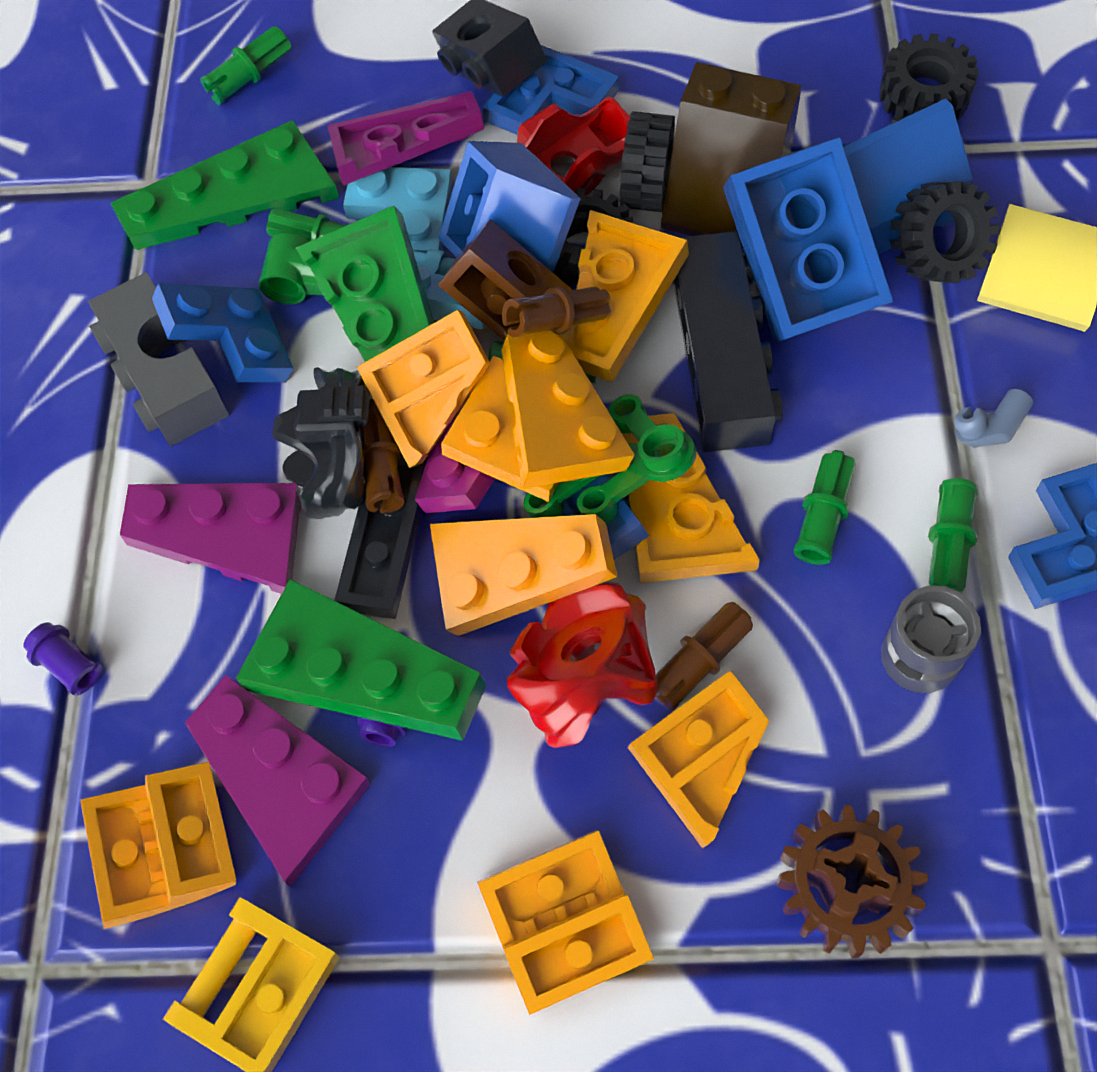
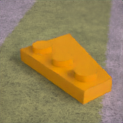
[563,210,689,383]
[501,330,634,489]
[622,413,760,583]
[430,514,617,636]

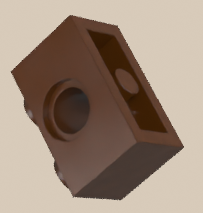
[438,219,572,342]

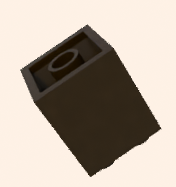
[661,62,802,248]

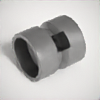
[881,585,981,693]

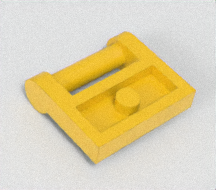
[163,897,340,1072]

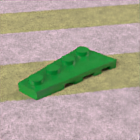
[110,120,339,250]
[296,205,460,415]
[236,579,486,741]

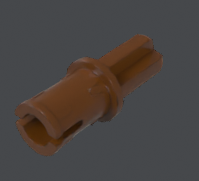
[502,287,611,337]
[357,398,405,513]
[655,602,753,711]

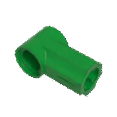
[258,233,323,304]

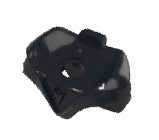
[272,367,372,519]

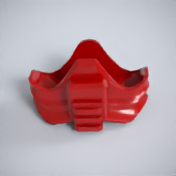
[517,97,630,196]
[506,582,658,748]

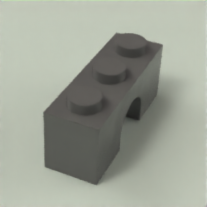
[88,272,229,447]

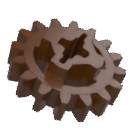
[777,805,928,958]

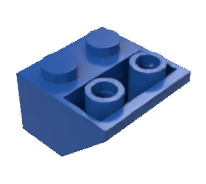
[438,141,581,272]

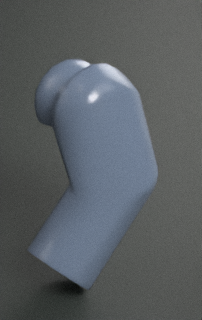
[954,389,1033,448]

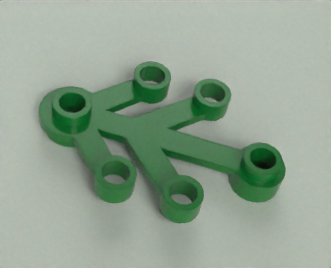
[523,394,696,524]

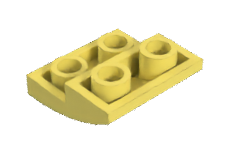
[977,204,1097,332]

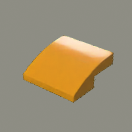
[80,762,237,930]
[477,830,654,1015]

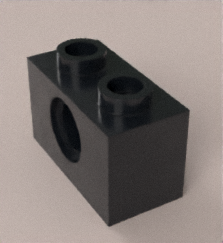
[431,0,547,97]

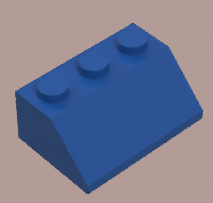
[843,98,973,255]
[723,137,893,343]

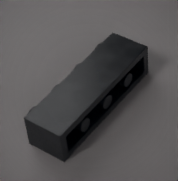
[673,231,783,453]

